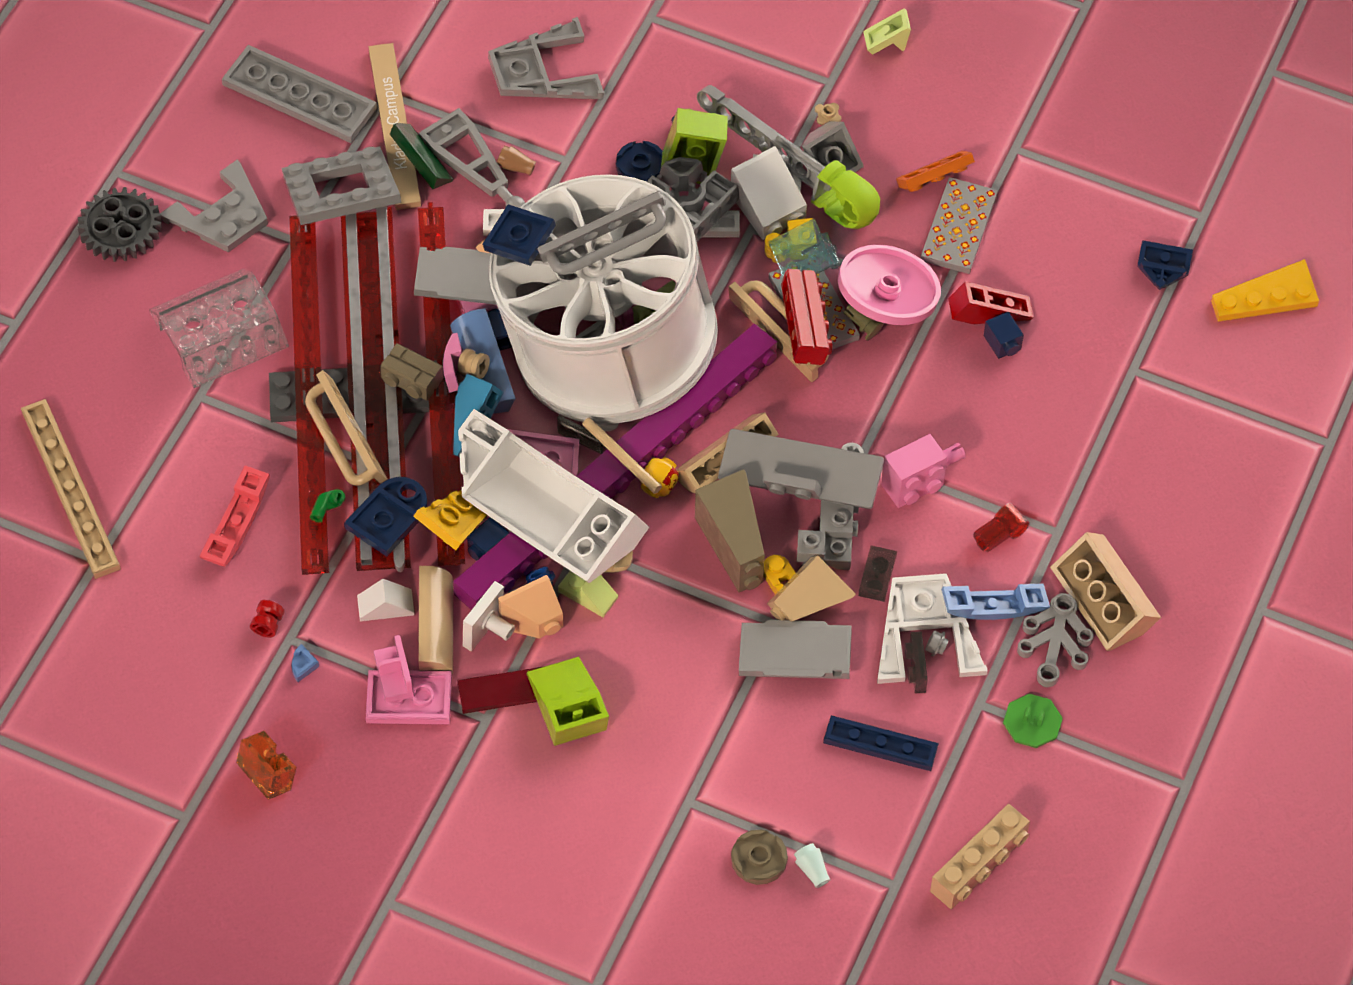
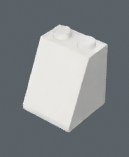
[731,146,807,240]

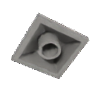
[802,121,864,172]

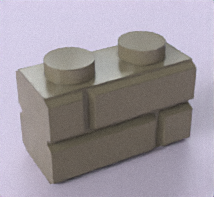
[381,343,443,401]

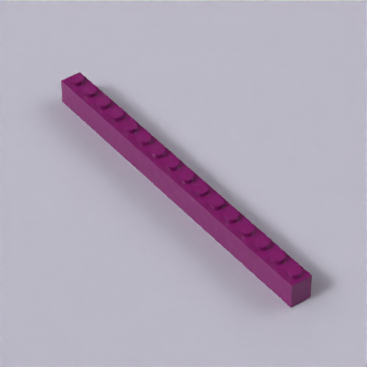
[453,323,777,610]

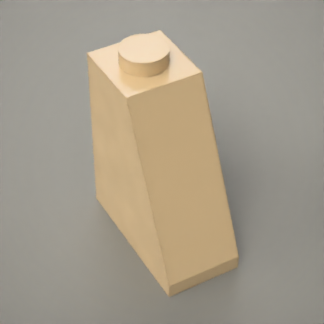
[767,555,856,622]

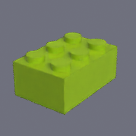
[661,108,728,184]

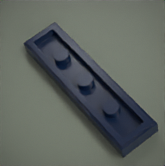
[823,715,939,771]

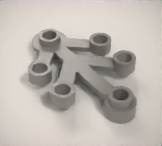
[1017,593,1093,687]

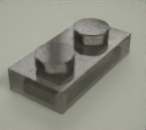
[858,545,897,602]
[905,631,928,693]

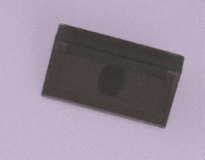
[557,415,607,454]

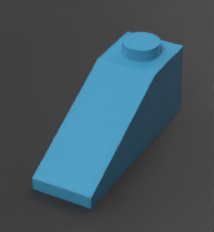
[453,374,503,458]

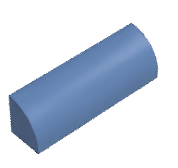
[450,308,516,414]

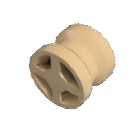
[458,349,490,379]

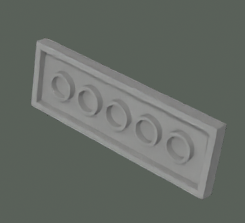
[222,45,377,143]

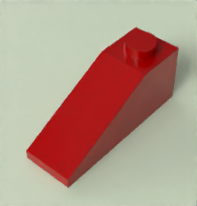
[948,281,1034,325]

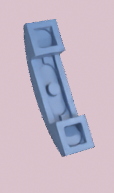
[941,584,1050,620]

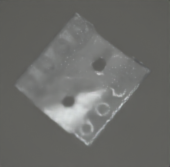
[149,268,289,388]

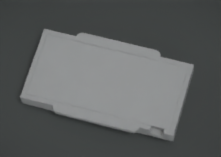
[414,247,497,305]
[739,620,852,679]

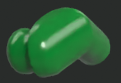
[310,489,345,522]

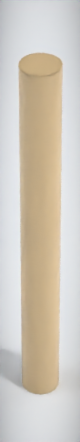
[582,417,662,494]

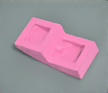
[443,333,463,393]

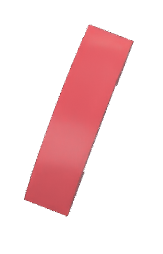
[200,466,270,567]

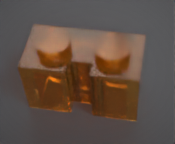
[236,731,297,800]

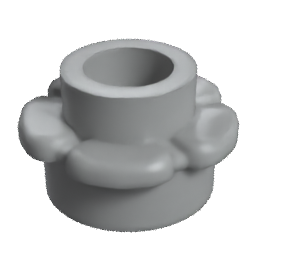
[925,630,948,657]

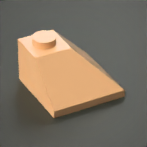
[498,575,563,639]

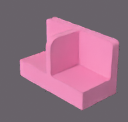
[374,635,413,703]

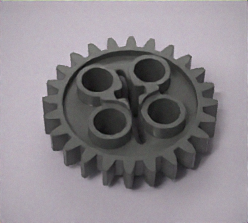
[77,187,162,262]

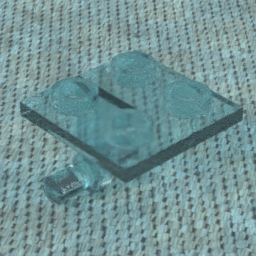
[768,219,841,277]

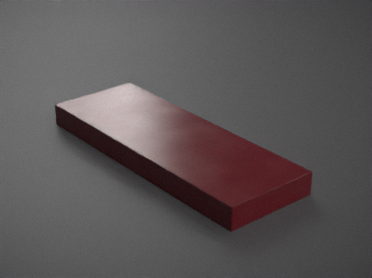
[457,666,545,714]

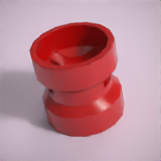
[250,600,285,638]

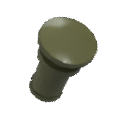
[843,304,884,341]

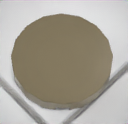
[731,829,788,885]

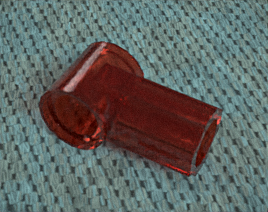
[973,503,1030,552]

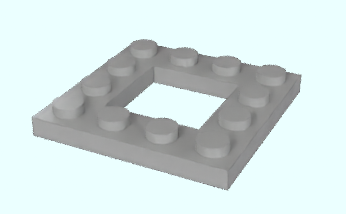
[281,147,401,225]

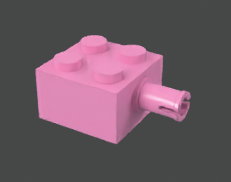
[881,434,965,508]

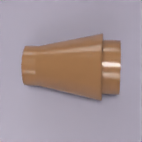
[497,145,536,176]

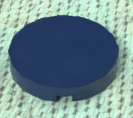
[616,141,663,182]

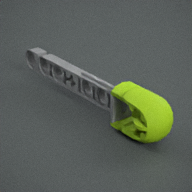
[697,85,880,229]

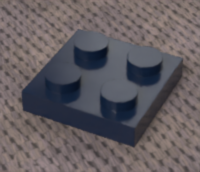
[482,204,556,266]

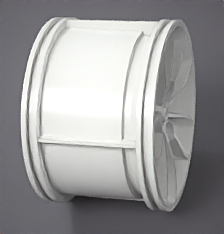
[489,175,718,424]

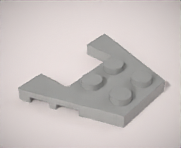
[160,160,268,252]

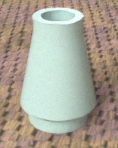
[794,843,831,888]

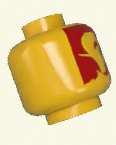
[640,457,679,498]

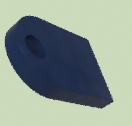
[344,477,427,556]

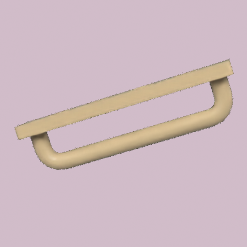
[728,280,829,382]
[305,370,387,486]

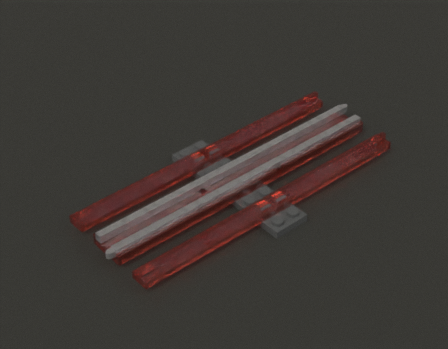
[269,202,466,575]

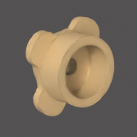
[815,103,841,125]

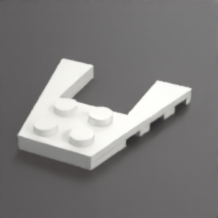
[877,574,988,684]

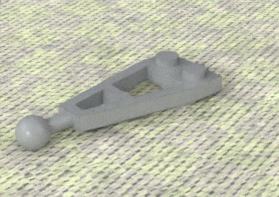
[419,108,525,208]

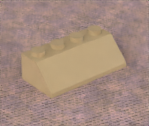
[1050,532,1161,651]

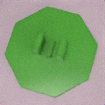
[1003,694,1063,748]

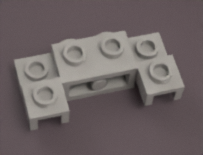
[797,500,859,570]

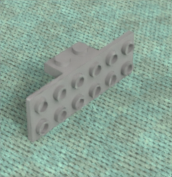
[718,429,884,509]

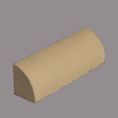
[676,412,779,493]
[419,566,453,674]

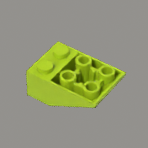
[527,657,609,746]

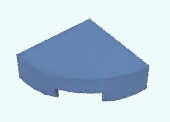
[291,644,319,682]

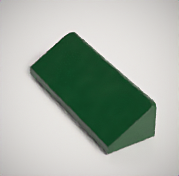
[390,123,453,189]

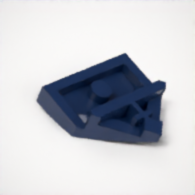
[1137,240,1193,290]

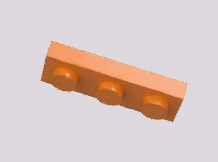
[896,151,975,192]

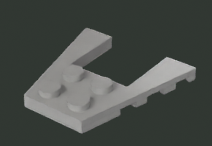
[488,17,604,100]

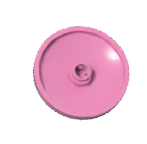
[838,245,941,325]

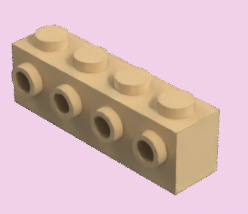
[930,804,1030,910]

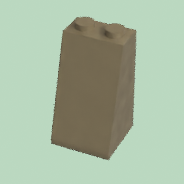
[695,469,765,592]

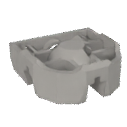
[648,157,739,242]

